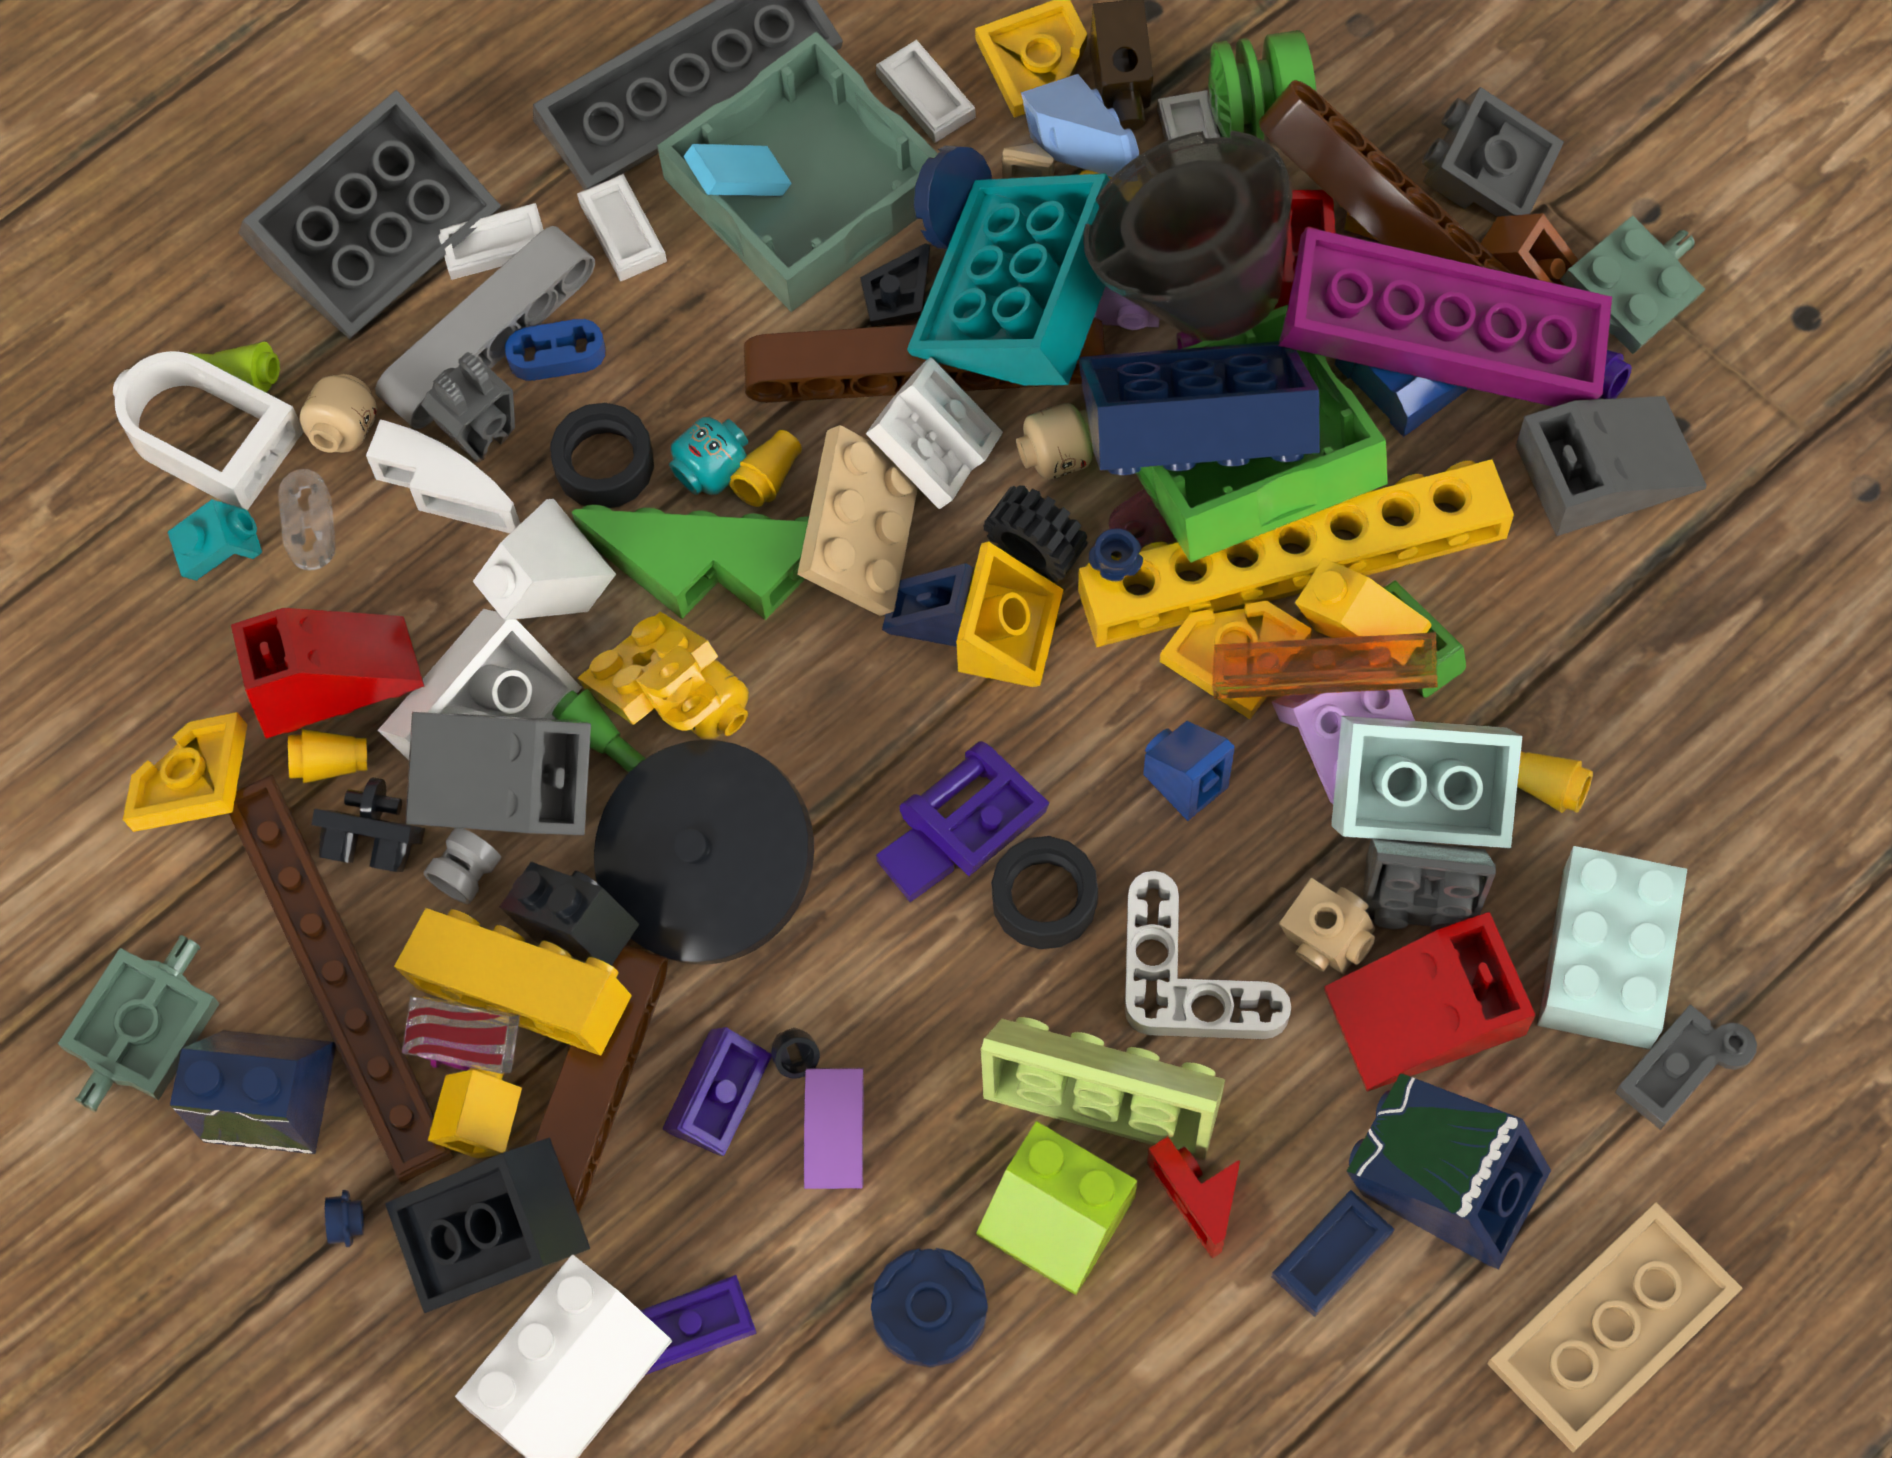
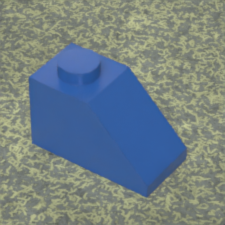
[1143,721,1235,821]

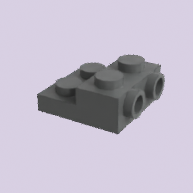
[1422,87,1564,217]

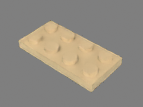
[1487,1202,1743,1453]

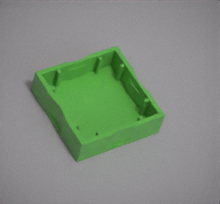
[1136,305,1388,563]

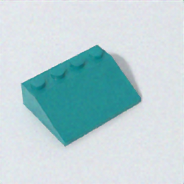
[907,173,1134,386]

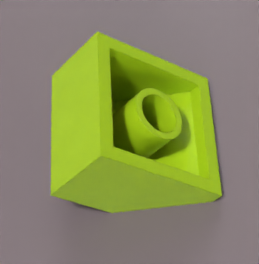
[976,1121,1137,1295]

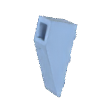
[1021,74,1139,182]

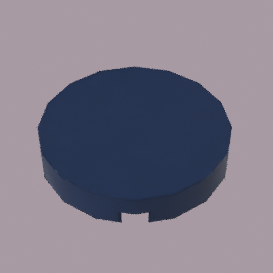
[914,146,992,249]
[871,1248,988,1368]

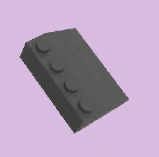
[238,89,501,339]

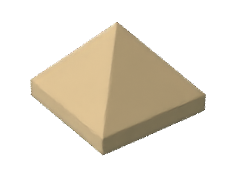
[1002,143,1054,179]

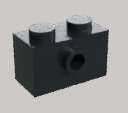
[499,862,639,966]

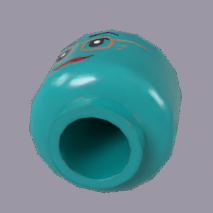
[669,417,748,495]

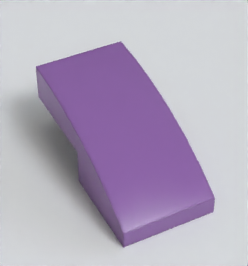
[804,1068,864,1189]

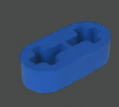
[505,319,606,381]

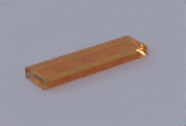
[1212,632,1438,699]

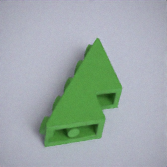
[572,505,809,620]

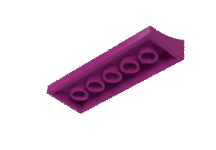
[1278,227,1612,407]

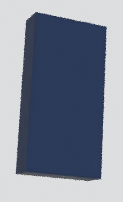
[1271,1190,1395,1317]

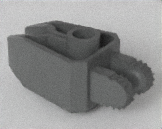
[421,352,515,462]

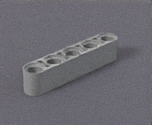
[375,226,595,429]

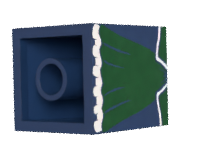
[170,1030,336,1154]
[1347,1073,1551,1270]

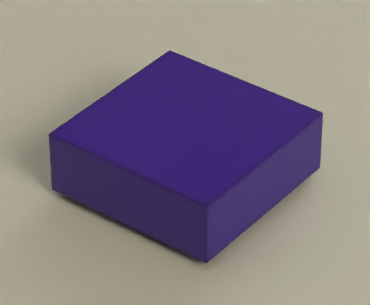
[876,828,954,903]

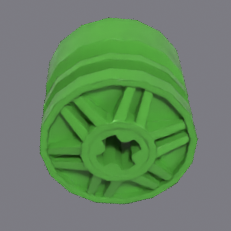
[1208,30,1317,151]

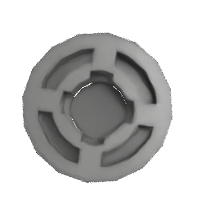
[424,828,501,904]

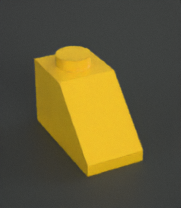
[1295,557,1432,671]

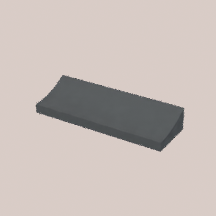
[533,0,843,190]

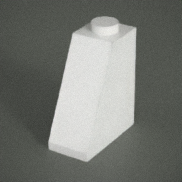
[473,499,616,620]

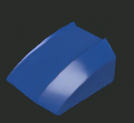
[1335,359,1470,437]

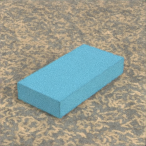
[684,144,792,196]

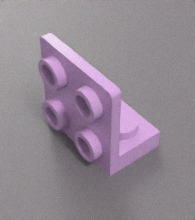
[1272,654,1415,804]

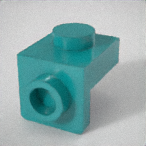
[167,499,262,581]

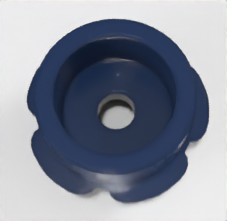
[1089,529,1143,581]
[325,1190,364,1247]

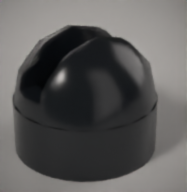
[771,1028,820,1079]

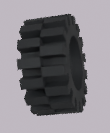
[983,485,1088,582]

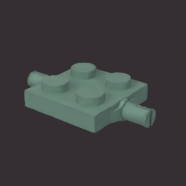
[1560,215,1705,354]
[58,935,220,1112]

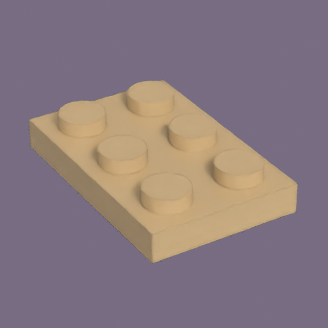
[797,425,918,616]

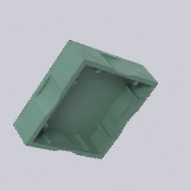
[657,31,938,312]

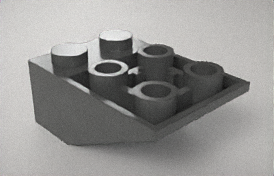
[1516,396,1707,536]
[405,712,591,835]
[1363,838,1496,931]

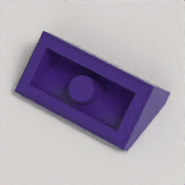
[663,1027,772,1156]

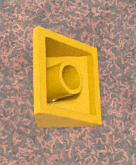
[956,542,1064,687]

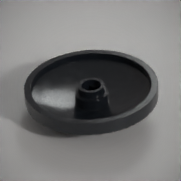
[594,740,814,965]

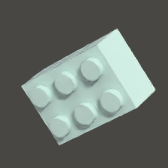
[1331,716,1522,848]
[1537,846,1687,1049]

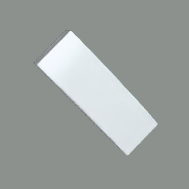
[366,419,520,533]

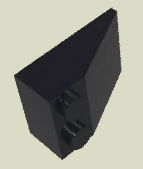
[385,1137,590,1313]

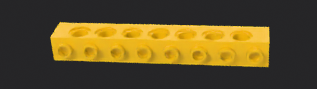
[1078,459,1514,648]

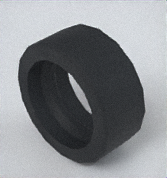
[550,402,654,508]
[991,836,1098,949]

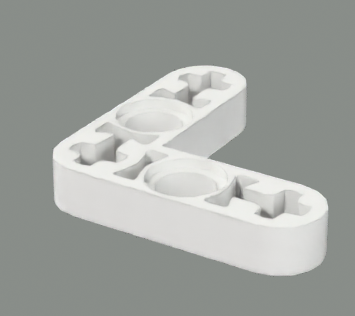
[1125,871,1291,1039]

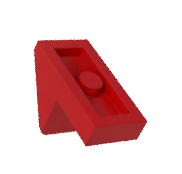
[1147,1136,1240,1258]

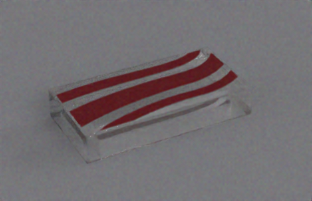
[402,996,520,1074]

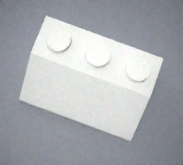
[378,609,582,760]
[455,1254,672,1458]

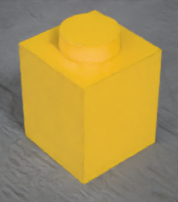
[428,1065,522,1158]

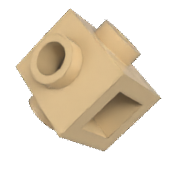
[1279,878,1375,975]

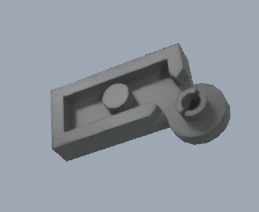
[1615,1004,1757,1130]

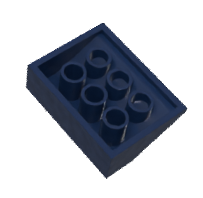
[1079,341,1320,475]

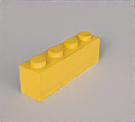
[394,908,632,1056]

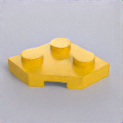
[975,0,1087,118]
[1160,600,1312,719]
[123,712,248,832]

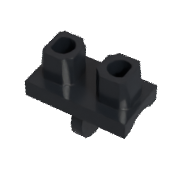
[311,777,425,872]

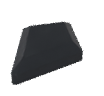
[860,243,930,327]

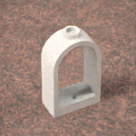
[113,351,303,510]

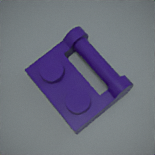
[899,741,1050,877]

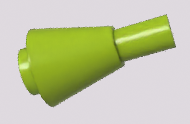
[188,342,280,392]

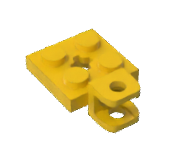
[577,611,722,731]

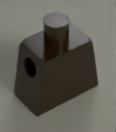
[1089,0,1153,131]

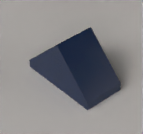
[882,563,974,647]

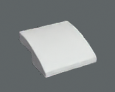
[866,357,1003,509]

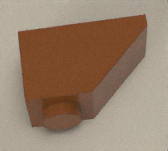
[1480,213,1579,286]

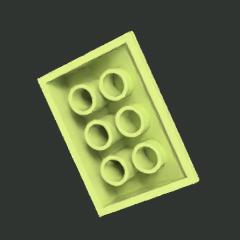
[981,1017,1225,1159]

